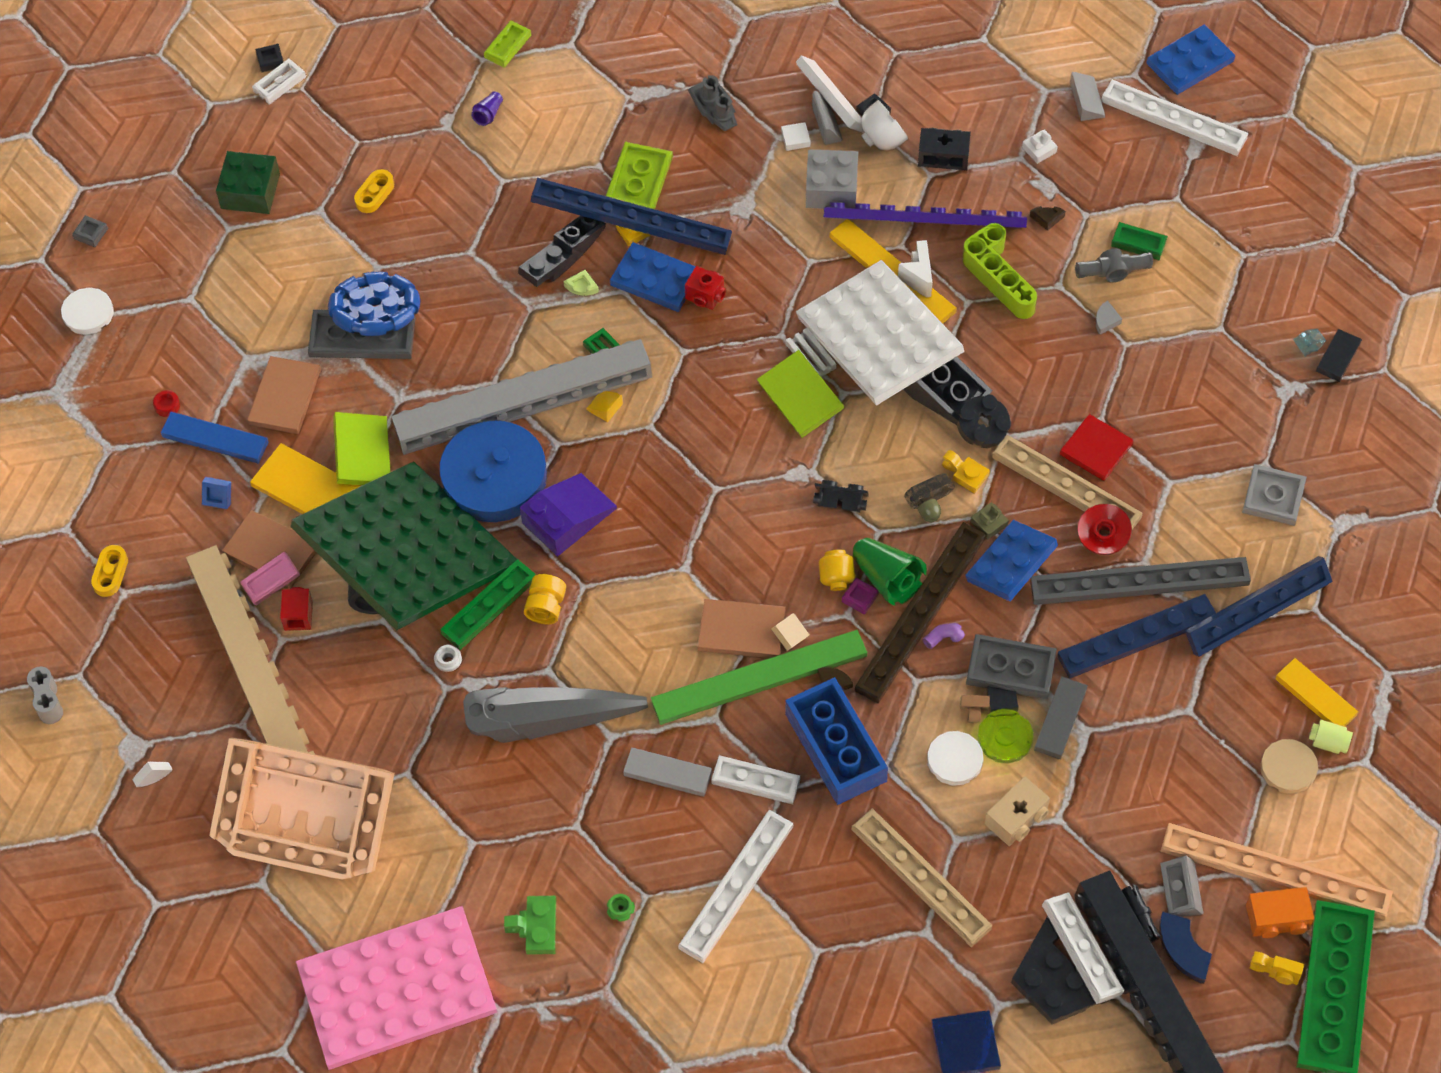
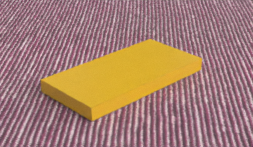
[250,443,361,514]

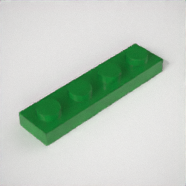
[440,559,536,650]

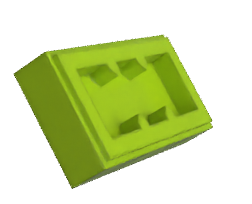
[484,21,531,68]

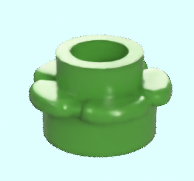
[607,894,635,922]

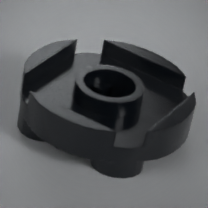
[957,394,1011,448]

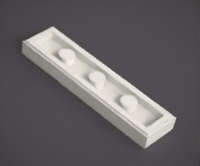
[796,56,863,132]
[1042,892,1124,1004]

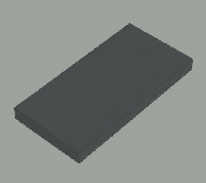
[308,310,416,359]

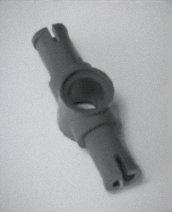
[1075,248,1153,282]

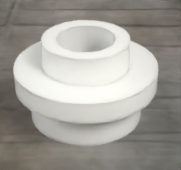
[434,645,462,672]

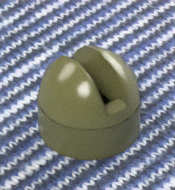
[918,499,941,522]

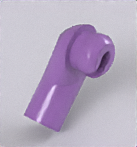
[922,623,965,649]

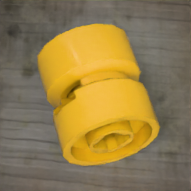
[523,574,567,625]

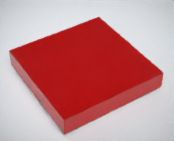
[1060,414,1134,481]

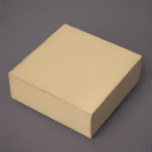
[771,613,809,651]

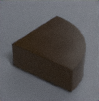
[1029,206,1066,231]
[817,667,853,691]

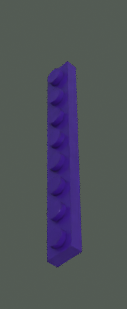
[824,202,1027,228]

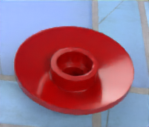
[1078,504,1132,555]

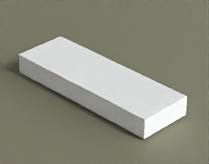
[711,755,800,804]

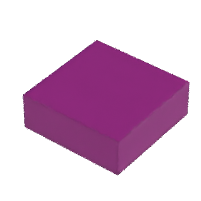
[842,578,879,615]

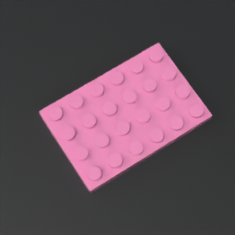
[296,906,497,1070]

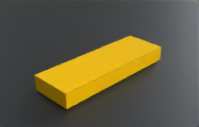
[1275,658,1358,727]

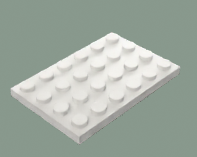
[796,260,964,405]

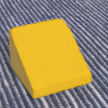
[586,391,623,423]

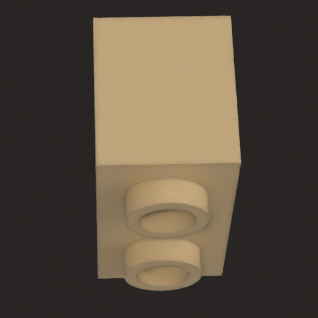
[985,776,1050,846]

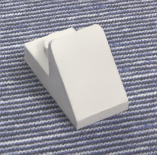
[898,240,932,297]

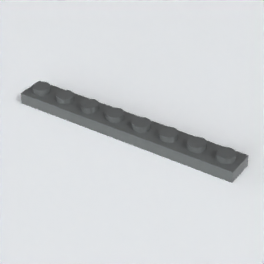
[1030,557,1251,605]

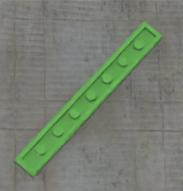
[651,629,867,725]

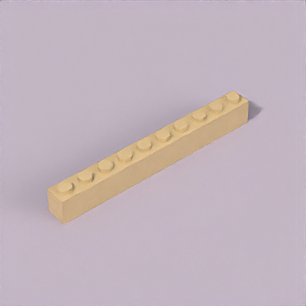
[186,545,315,754]

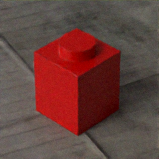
[280,587,313,631]

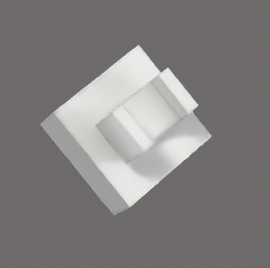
[1022,129,1058,164]

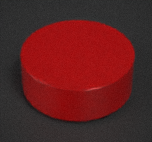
[153,390,180,417]

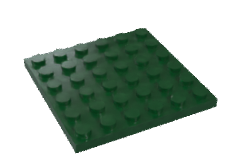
[290,461,517,631]

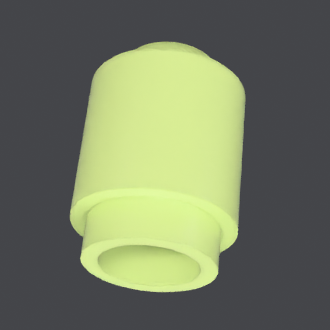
[1309,720,1353,754]

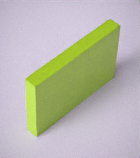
[606,142,673,209]
[757,350,844,438]
[333,412,390,485]

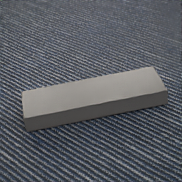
[623,748,712,797]

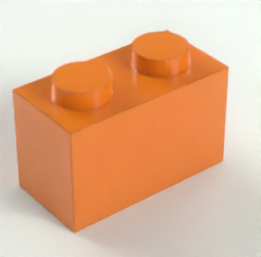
[1246,887,1314,938]

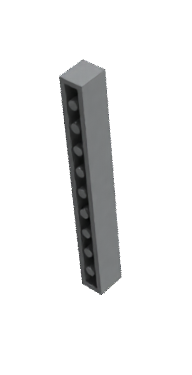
[392,339,652,455]

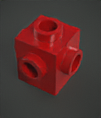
[685,266,726,310]

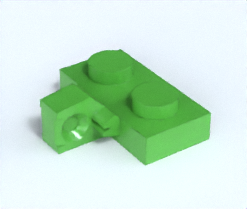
[504,896,556,954]

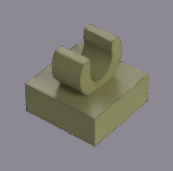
[970,502,1009,540]

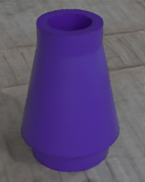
[471,91,503,126]

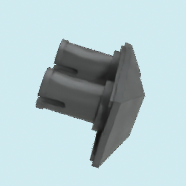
[688,75,737,132]

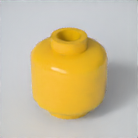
[819,550,855,591]

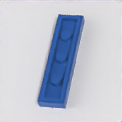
[161,412,269,464]

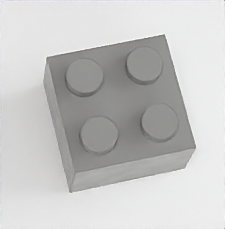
[806,149,858,209]

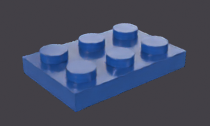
[1146,24,1235,95]
[610,242,696,312]
[966,520,1058,602]

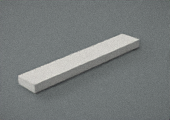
[1101,80,1248,156]
[678,810,793,963]

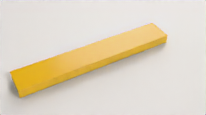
[829,219,957,324]

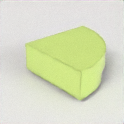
[564,270,599,296]

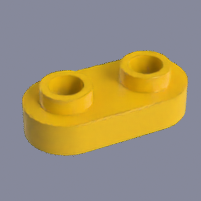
[354,169,394,213]
[91,545,128,597]

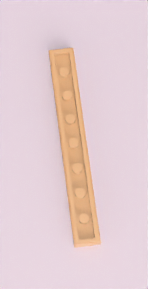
[1160,823,1393,920]

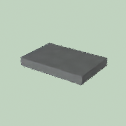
[966,634,1057,700]

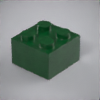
[216,151,280,214]

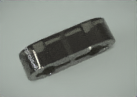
[904,473,955,509]

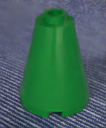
[852,538,927,606]

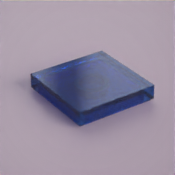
[931,1010,1001,1073]

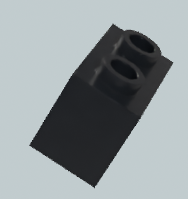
[918,128,971,171]

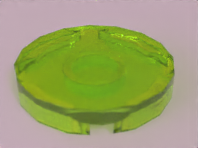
[978,709,1034,763]

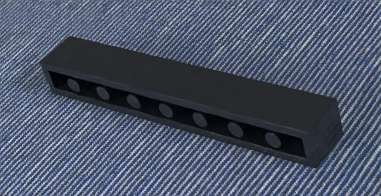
[1075,870,1224,1073]

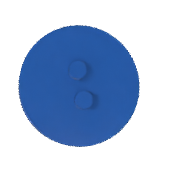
[440,421,547,522]

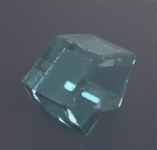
[1293,329,1326,357]

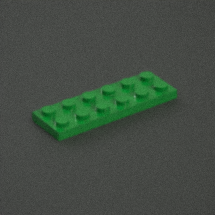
[1296,900,1375,1073]

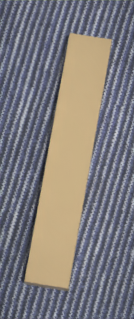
[992,435,1142,530]
[852,808,993,947]

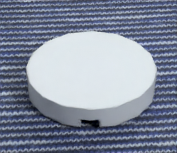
[61,288,114,335]
[927,731,983,786]

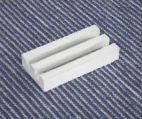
[252,59,306,105]
[786,328,836,377]

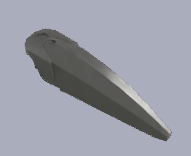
[463,687,648,743]

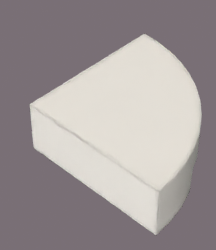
[132,762,173,787]

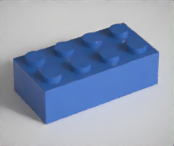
[785,677,888,805]

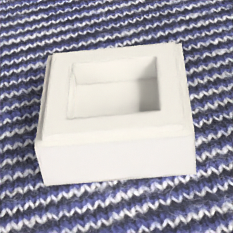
[781,122,811,151]

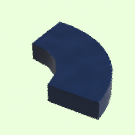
[1159,912,1212,984]

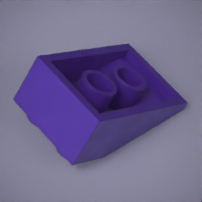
[520,473,617,557]

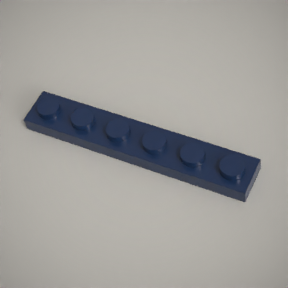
[1185,556,1333,657]
[1057,594,1216,679]

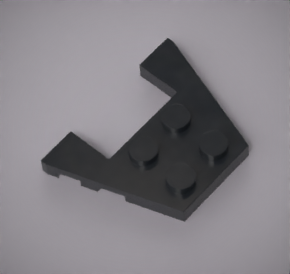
[1011,916,1130,1024]

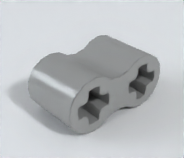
[27,666,63,724]

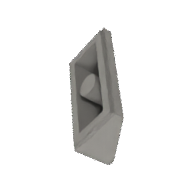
[1070,72,1105,121]
[812,91,842,145]
[1160,856,1203,917]

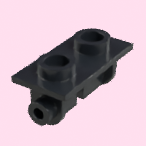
[813,480,869,513]

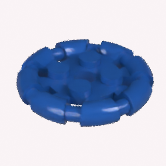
[328,271,421,336]

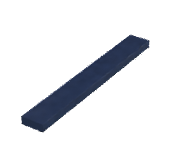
[530,177,732,255]

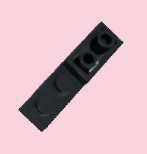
[518,216,606,287]

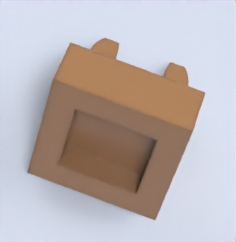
[960,695,990,723]

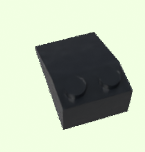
[903,357,993,425]

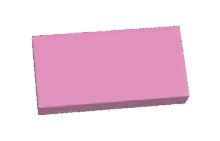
[240,552,300,606]

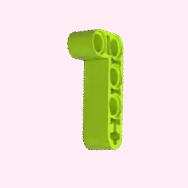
[962,223,1037,319]

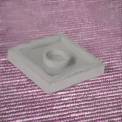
[1242,464,1307,526]

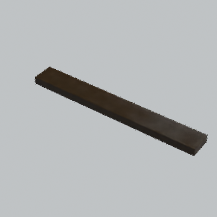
[855,522,986,704]

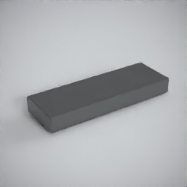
[1034,676,1088,760]

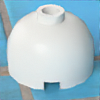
[861,100,908,150]

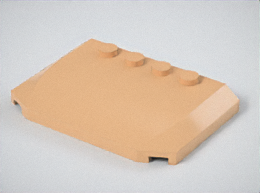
[209,738,395,880]

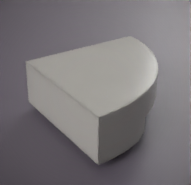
[1096,301,1122,335]

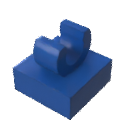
[202,477,231,509]

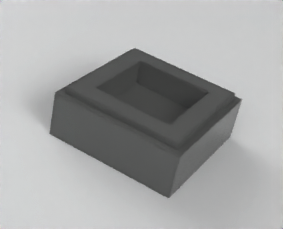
[72,215,108,247]

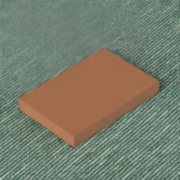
[247,356,321,434]
[222,510,316,589]
[698,599,785,658]

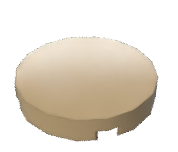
[1260,739,1318,794]

